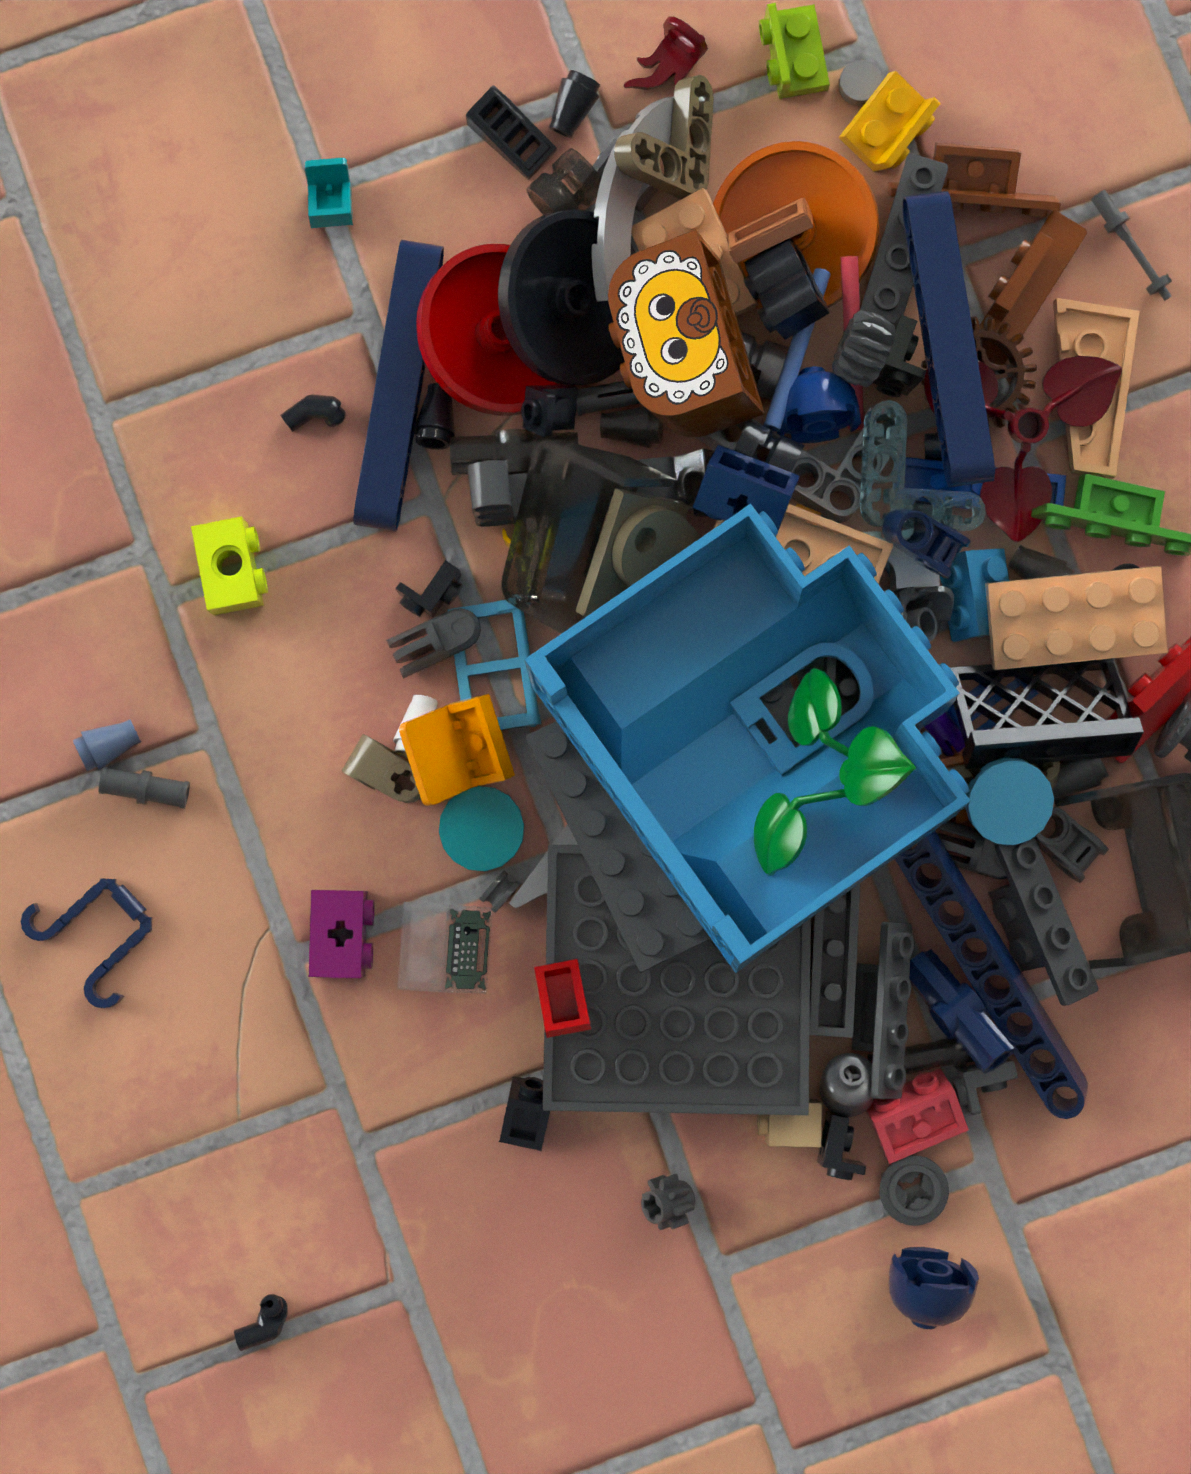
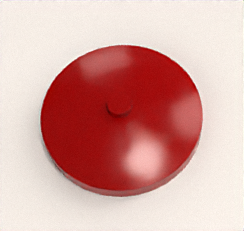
[416,244,557,416]

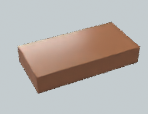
[728,198,813,264]

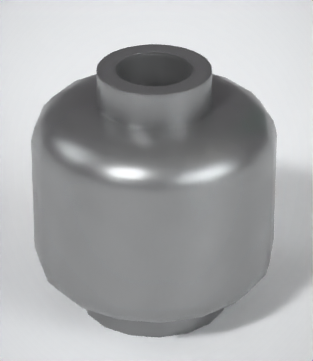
[819,1053,874,1117]

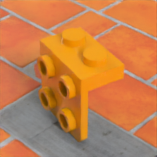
[399,694,515,806]

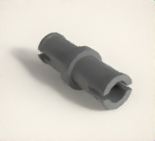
[98,767,190,809]

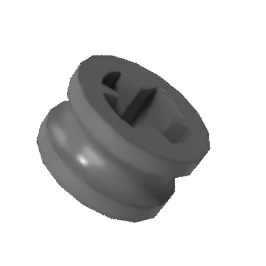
[479,871,520,913]

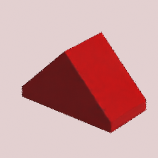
[534,959,591,1038]

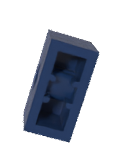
[693,445,800,537]

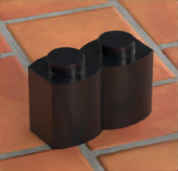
[744,238,830,340]

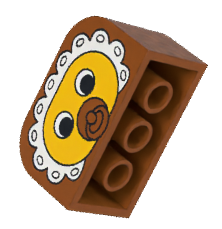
[608,229,765,437]

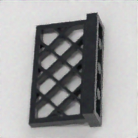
[949,658,1144,769]

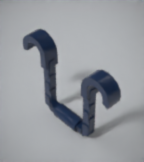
[21,878,152,1008]

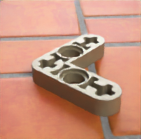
[614,75,714,199]

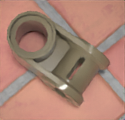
[342,734,421,803]

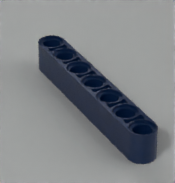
[902,191,995,487]
[354,240,444,532]

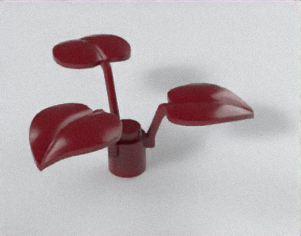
[924,356,1122,542]

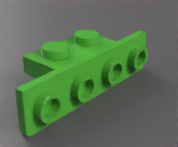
[1031,474,1191,556]

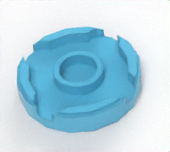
[965,757,1054,845]

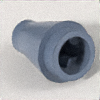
[73,719,141,771]

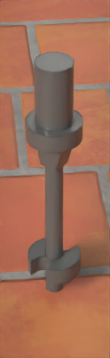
[1091,190,1172,301]

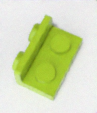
[759,3,830,99]

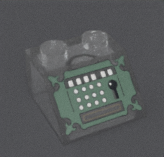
[397,902,493,994]

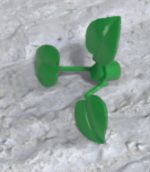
[754,669,916,876]

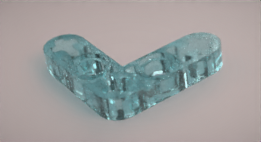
[860,400,986,532]

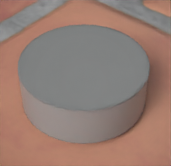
[839,60,882,106]

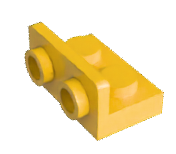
[838,71,940,172]

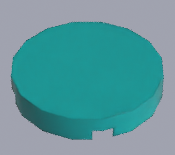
[439,786,525,871]

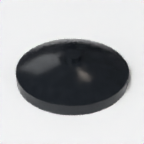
[498,209,636,385]

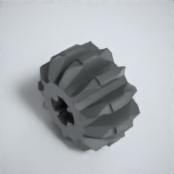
[832,310,896,388]

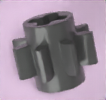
[641,1174,695,1230]

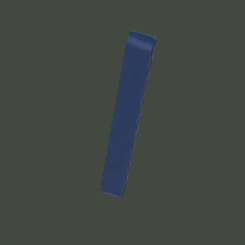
[895,831,1088,1119]

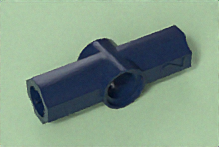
[909,949,1014,1074]

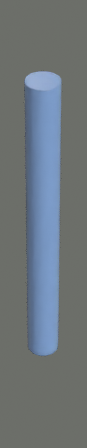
[764,268,831,432]

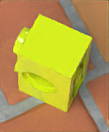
[191,516,268,615]

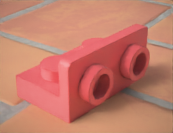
[866,1069,969,1164]

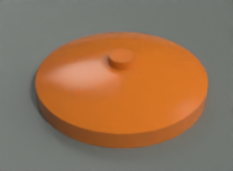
[713,141,879,309]

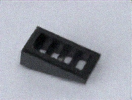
[466,85,557,180]

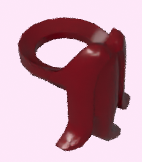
[623,16,708,90]

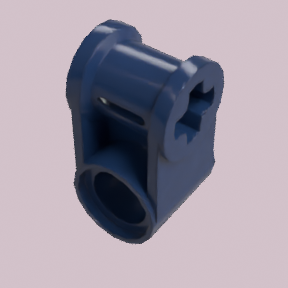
[882,508,971,579]

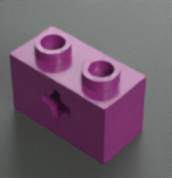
[308,890,375,978]

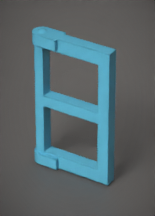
[447,597,542,730]

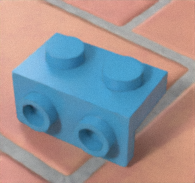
[940,548,1009,642]

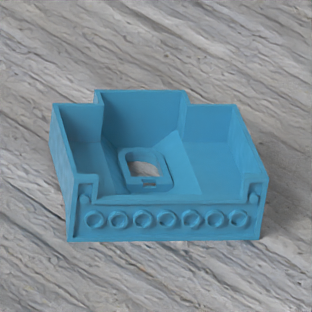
[524,504,971,973]

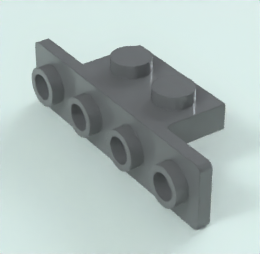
[860,153,948,324]
[988,837,1099,1006]
[851,922,914,1099]

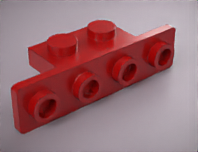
[1105,636,1191,764]

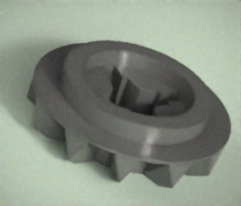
[878,1155,949,1226]

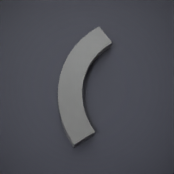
[592,96,674,301]

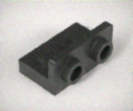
[873,315,926,397]

